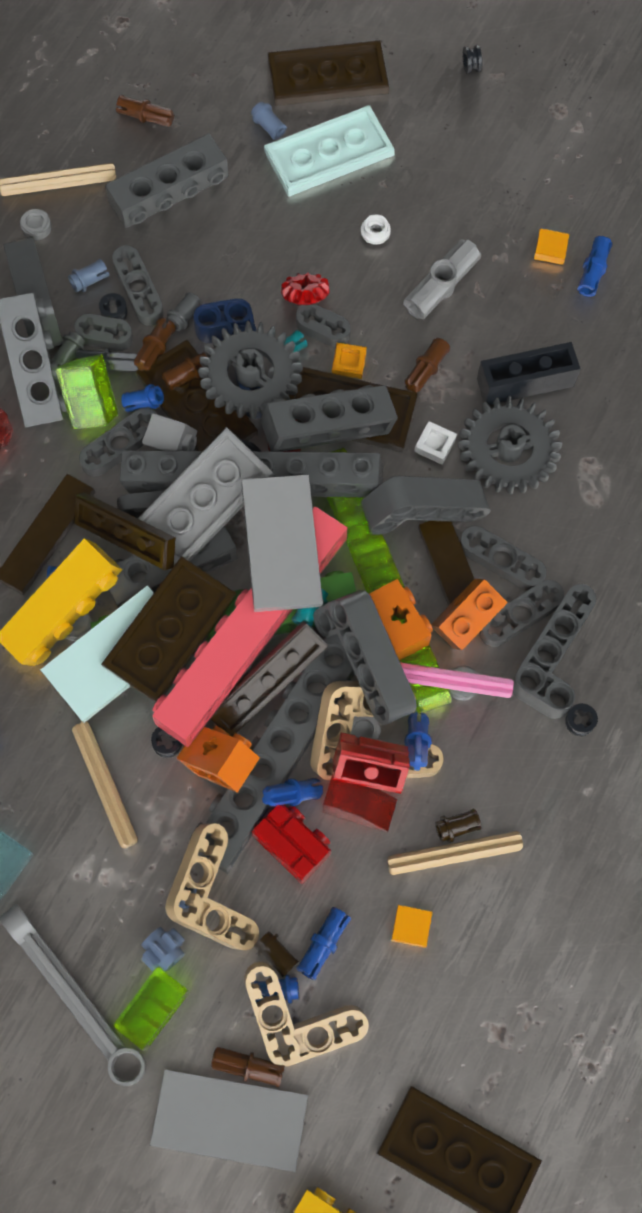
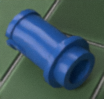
[121,384,164,413]
[254,974,299,1004]

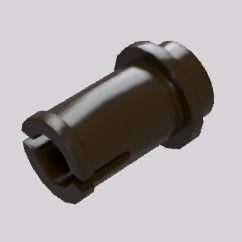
[435,809,482,843]
[254,931,299,978]

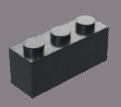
[477,342,581,405]

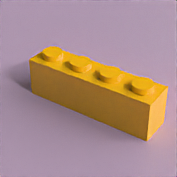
[0,538,123,666]

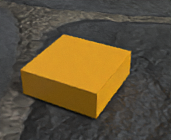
[534,228,570,265]
[332,343,367,379]
[391,905,433,948]

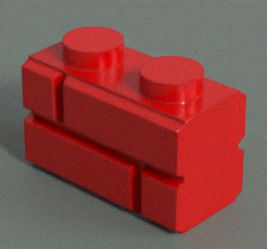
[333,732,410,794]
[252,805,331,885]

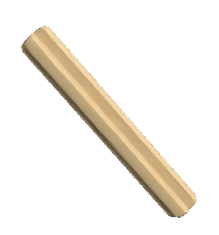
[0,163,116,196]
[72,721,138,848]
[387,831,523,875]

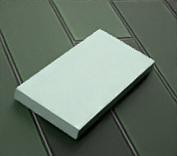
[264,105,395,197]
[40,585,154,723]

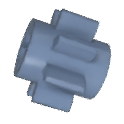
[141,927,185,972]

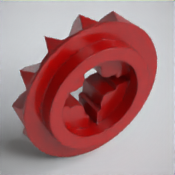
[281,272,330,305]

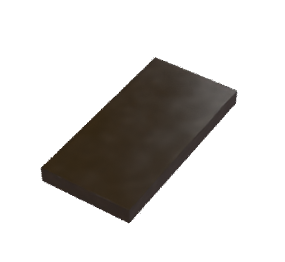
[268,40,389,106]
[136,340,258,451]
[289,367,418,453]
[101,556,237,703]
[377,1086,542,1213]

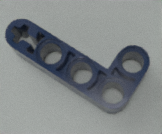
[194,298,266,419]

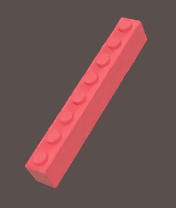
[152,506,348,747]

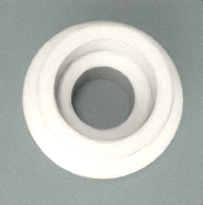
[361,214,391,244]

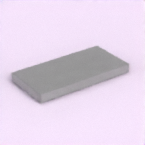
[138,428,275,563]
[241,475,323,612]
[150,1070,308,1172]

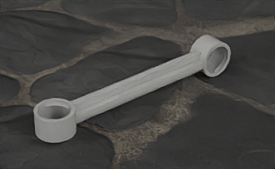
[0,904,146,1086]

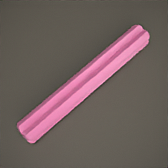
[400,662,514,698]

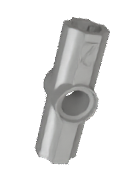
[404,239,481,320]

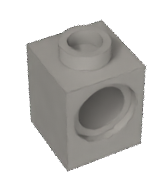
[142,413,197,451]

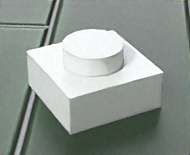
[414,421,457,465]

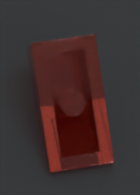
[322,774,398,833]

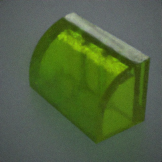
[55,355,118,429]
[112,967,190,1052]

